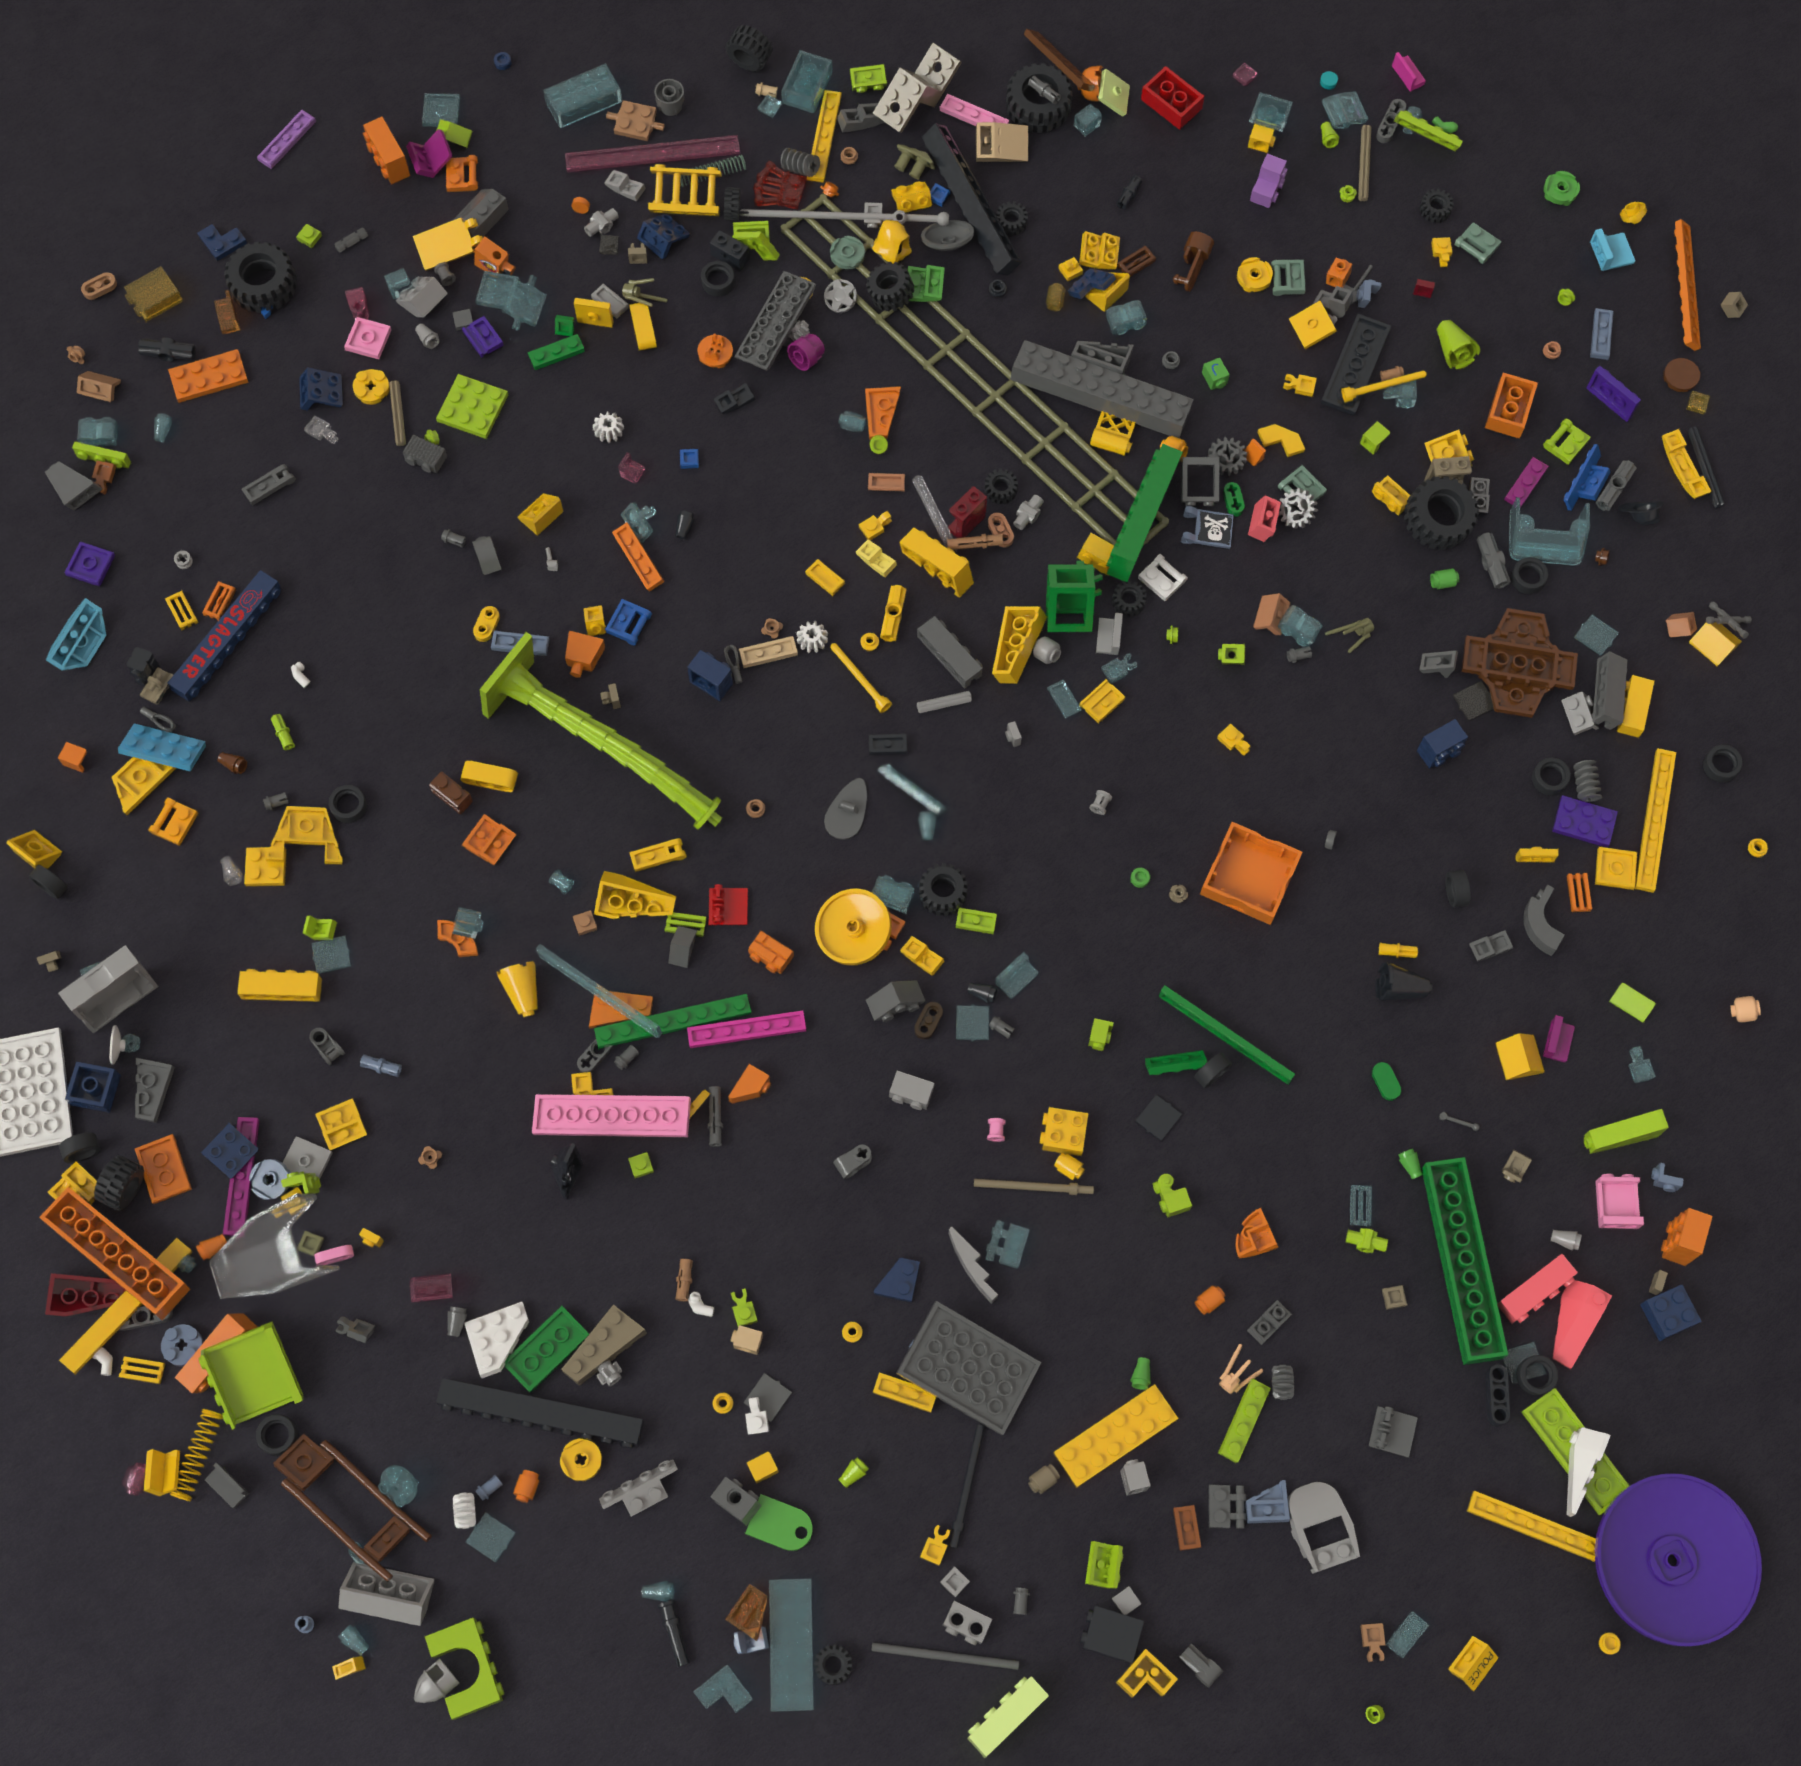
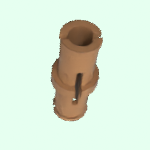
[675,1259,693,1301]

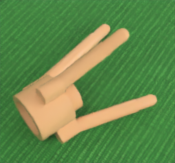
[1219,1344,1263,1394]

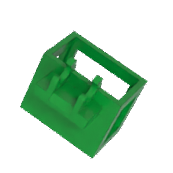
[1046,561,1103,632]

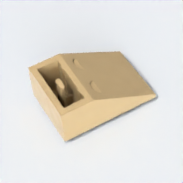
[976,122,1028,162]

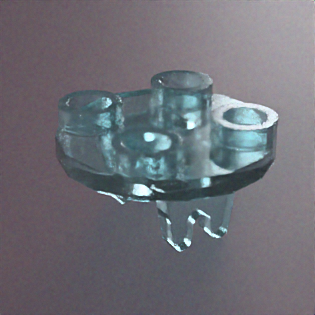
[378,1465,419,1507]

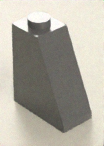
[45,461,102,511]

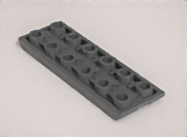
[735,271,816,371]

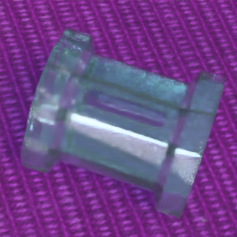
[549,869,574,894]

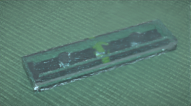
[878,764,946,815]

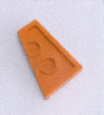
[865,387,901,440]
[589,989,653,1029]

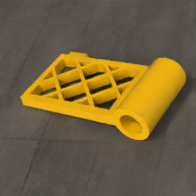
[1090,411,1136,456]

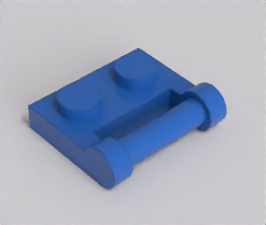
[605,599,652,645]

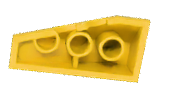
[594,871,676,919]

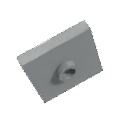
[283,1136,333,1179]

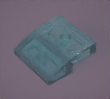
[1322,91,1368,129]

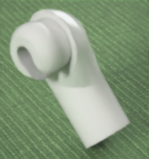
[291,662,310,688]
[688,1292,714,1317]
[92,1347,113,1376]

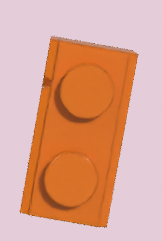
[748,931,794,974]

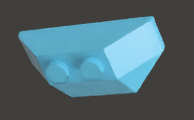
[46,598,106,671]

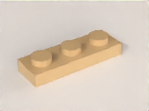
[739,636,798,668]

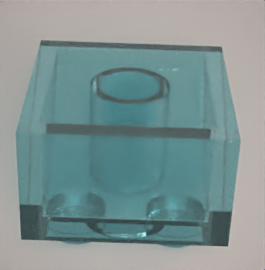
[1249,92,1293,132]

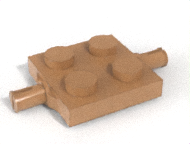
[606,100,665,141]

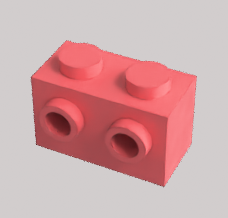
[1248,495,1281,542]

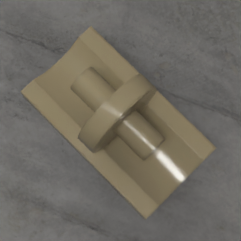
[140,667,173,704]

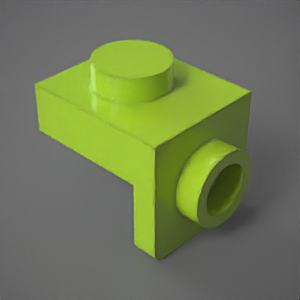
[303,916,337,940]

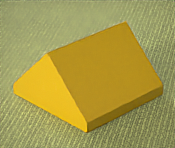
[1085,272,1130,312]
[517,493,563,536]
[1689,623,1742,666]
[7,830,62,869]
[1495,1033,1544,1080]

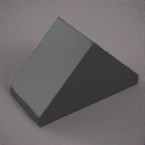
[669,926,697,968]

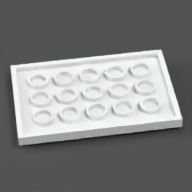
[0,1027,73,1157]

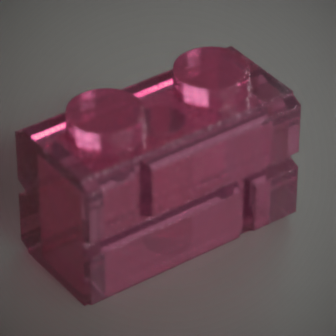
[410,1273,453,1302]

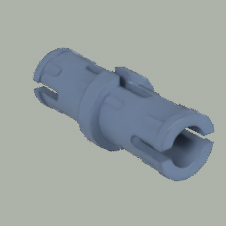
[360,1054,402,1077]

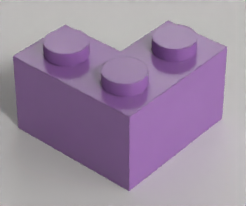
[1250,154,1288,208]

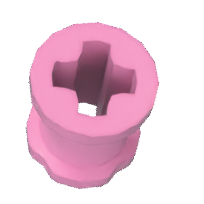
[987,1118,1006,1142]

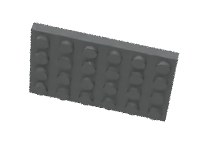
[896,1301,1041,1435]

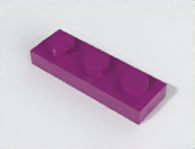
[1504,457,1548,509]

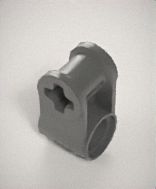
[310,1028,345,1066]
[833,1145,872,1179]

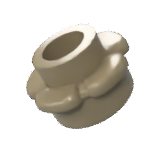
[1169,885,1188,903]

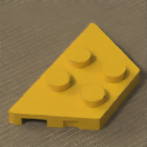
[112,757,176,815]

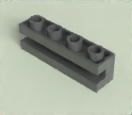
[917,616,983,689]
[1592,651,1627,730]

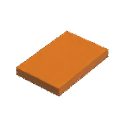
[135,1134,192,1204]

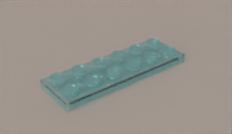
[769,1579,814,1712]

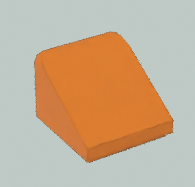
[1244,439,1266,466]

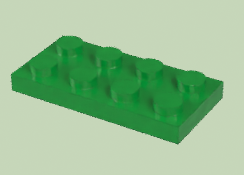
[504,1306,589,1393]

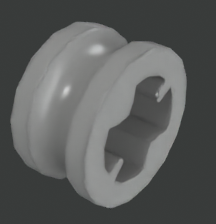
[174,551,193,569]

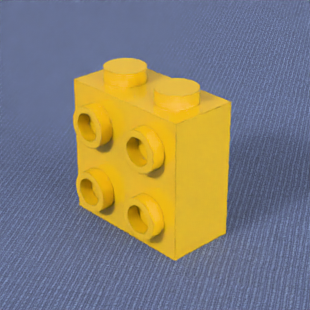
[1040,1107,1088,1156]

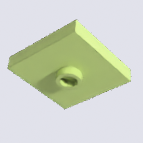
[1098,69,1130,116]

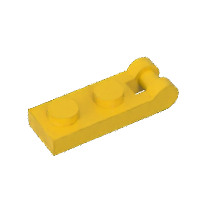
[629,838,686,872]

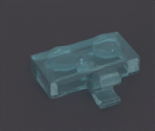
[620,503,657,543]

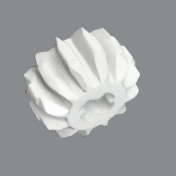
[593,411,624,443]
[797,621,828,653]
[453,1492,476,1529]

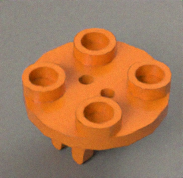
[697,334,733,368]

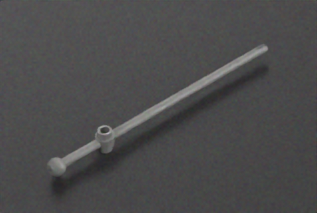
[739,209,949,226]

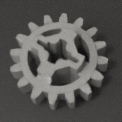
[1279,488,1318,529]

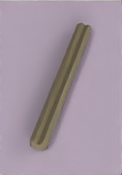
[1358,125,1371,201]

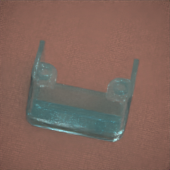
[1509,497,1590,565]

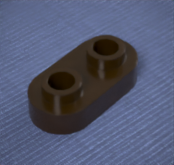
[915,1002,943,1039]

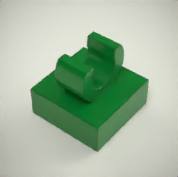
[555,315,574,336]

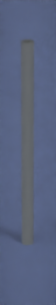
[872,1643,1019,1670]

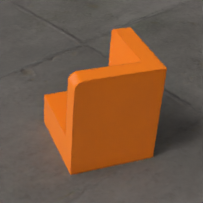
[58,742,87,773]

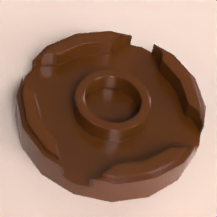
[1663,358,1700,392]

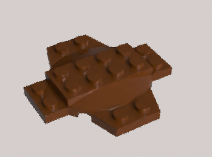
[1461,608,1578,718]

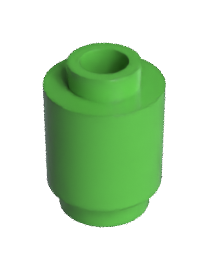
[1430,568,1459,589]

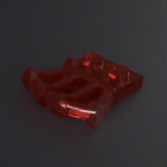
[753,161,807,210]

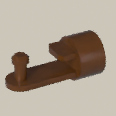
[1173,231,1215,292]

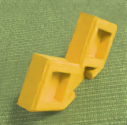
[1257,424,1305,457]
[571,1072,613,1095]

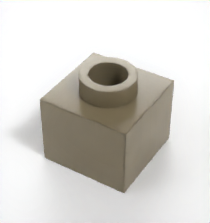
[1721,292,1748,318]

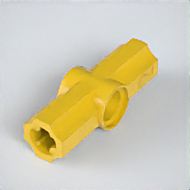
[880,585,907,642]

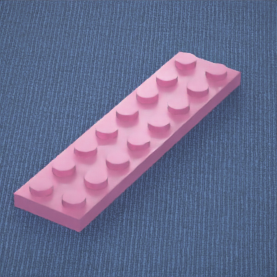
[532,1095,691,1137]

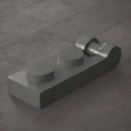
[242,464,296,506]

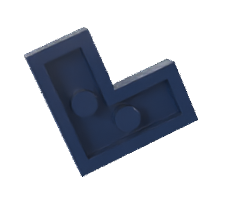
[197,224,247,261]
[1067,269,1116,299]

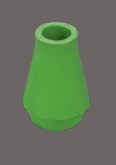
[1398,1148,1423,1179]
[1131,1357,1151,1390]

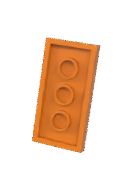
[168,349,248,403]

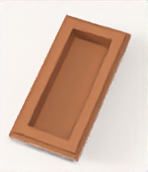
[868,473,905,491]

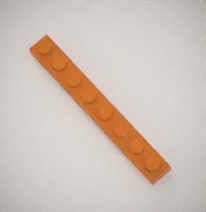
[1674,219,1701,351]

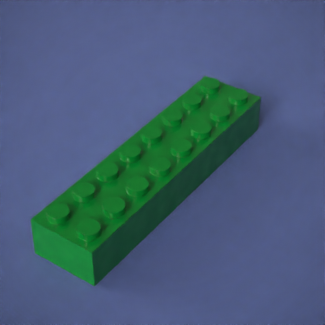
[1106,444,1183,582]

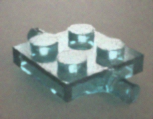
[502,275,547,330]

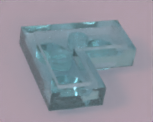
[694,1665,753,1713]

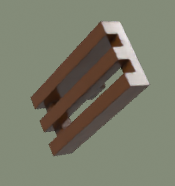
[1117,246,1156,277]

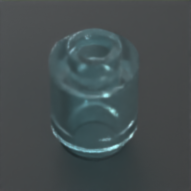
[838,411,866,433]

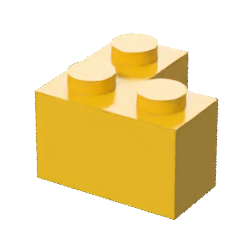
[1116,1649,1178,1698]

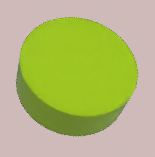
[870,435,888,454]

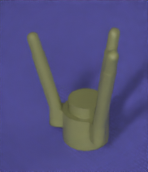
[622,278,668,307]
[1325,618,1374,653]

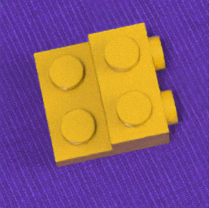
[1425,430,1474,466]

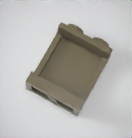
[1425,456,1472,484]

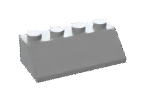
[339,1562,434,1626]

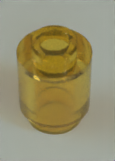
[1046,283,1066,311]

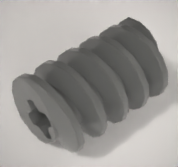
[781,148,820,177]
[1573,760,1602,802]

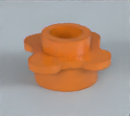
[820,182,839,197]

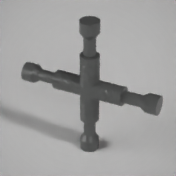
[1706,602,1752,639]

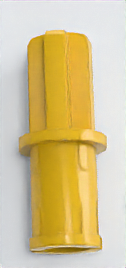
[1379,943,1418,958]

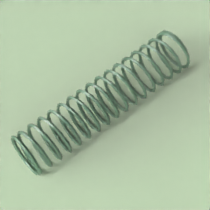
[680,154,746,187]

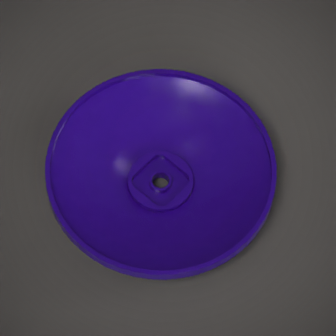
[1595,1474,1762,1647]

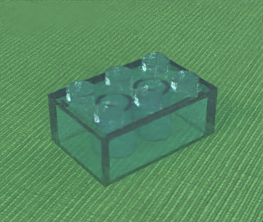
[781,50,832,113]

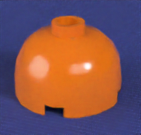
[1077,66,1103,101]

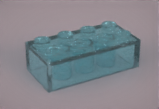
[543,63,622,128]

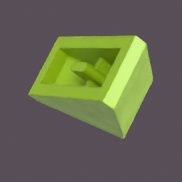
[437,119,472,148]

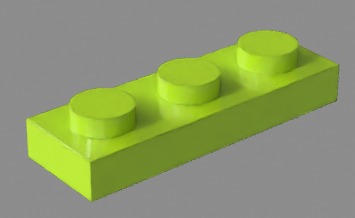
[72,442,131,468]

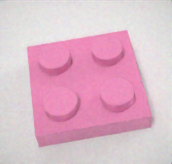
[344,317,391,359]

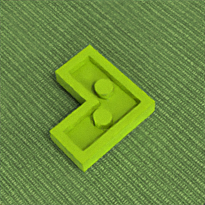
[733,231,780,260]

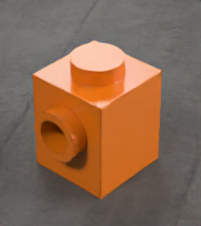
[1326,257,1352,288]

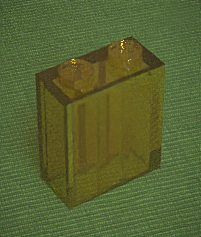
[124,266,183,322]

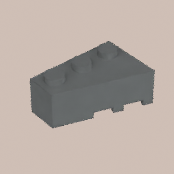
[1072,341,1134,375]

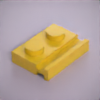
[1079,679,1125,723]

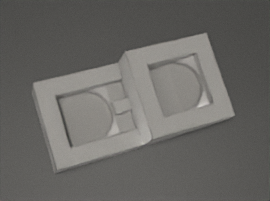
[605,170,646,201]

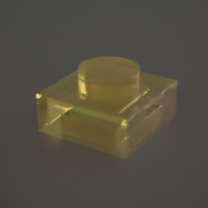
[1687,391,1710,414]

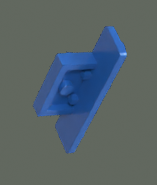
[1564,444,1611,511]

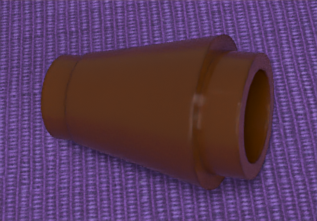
[218,752,247,774]

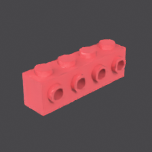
[1497,1254,1578,1324]

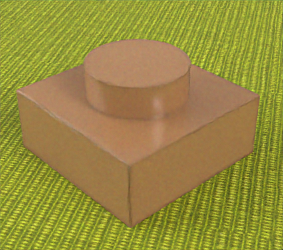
[573,910,597,936]

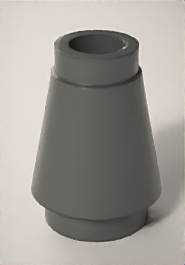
[447,1306,468,1337]

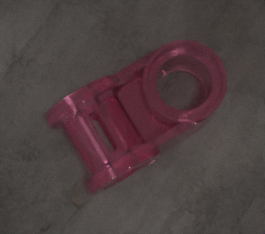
[345,286,369,320]

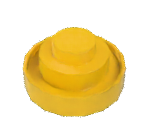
[1620,202,1647,224]

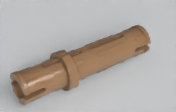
[947,534,1003,550]

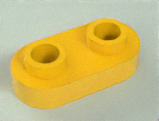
[473,606,500,642]

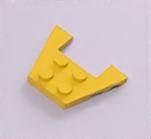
[266,806,342,865]

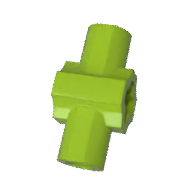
[1346,1228,1388,1253]

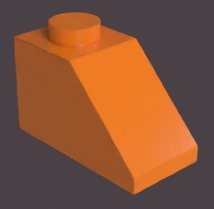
[728,1064,771,1104]

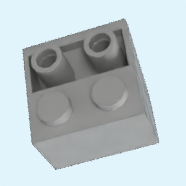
[396,276,448,317]

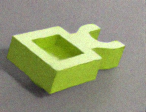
[731,1289,758,1327]

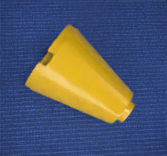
[497,961,538,1017]

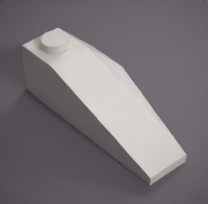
[1567,1428,1611,1517]

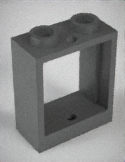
[1181,457,1219,506]

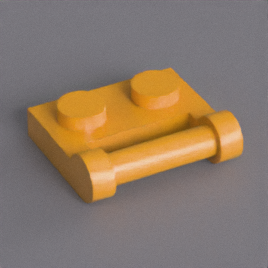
[148,797,198,846]

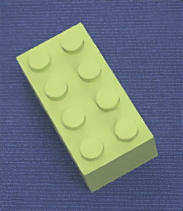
[967,1676,1049,1758]

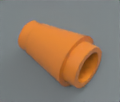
[196,1234,228,1261]

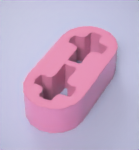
[314,1245,354,1266]

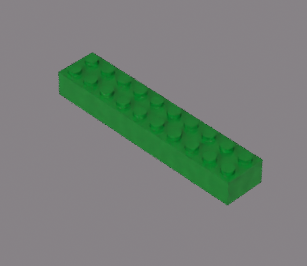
[1421,1157,1508,1365]

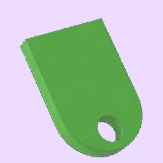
[745,1494,813,1551]

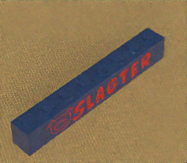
[167,570,282,702]

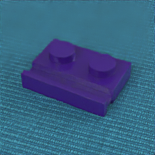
[462,316,503,358]

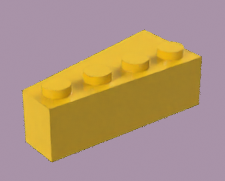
[899,528,974,598]
[992,607,1047,684]

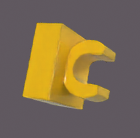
[1059,257,1083,281]

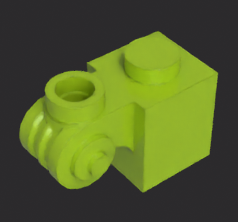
[1152,1174,1192,1217]

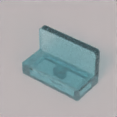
[995,952,1038,999]

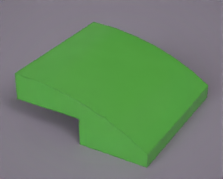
[907,265,944,302]

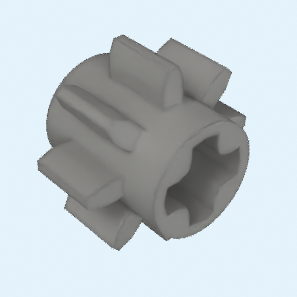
[788,320,810,341]
[596,1360,622,1386]

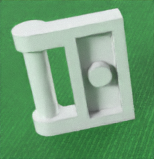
[1138,554,1188,601]

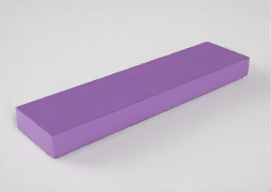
[257,110,316,169]

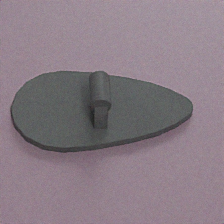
[824,778,867,840]

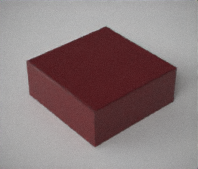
[1413,279,1435,298]

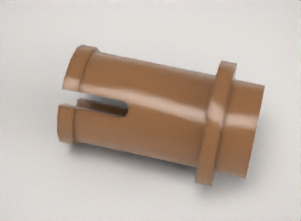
[1380,366,1404,381]

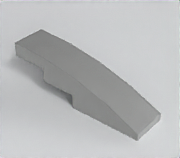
[948,1227,998,1304]

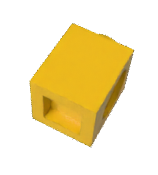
[1248,124,1276,153]

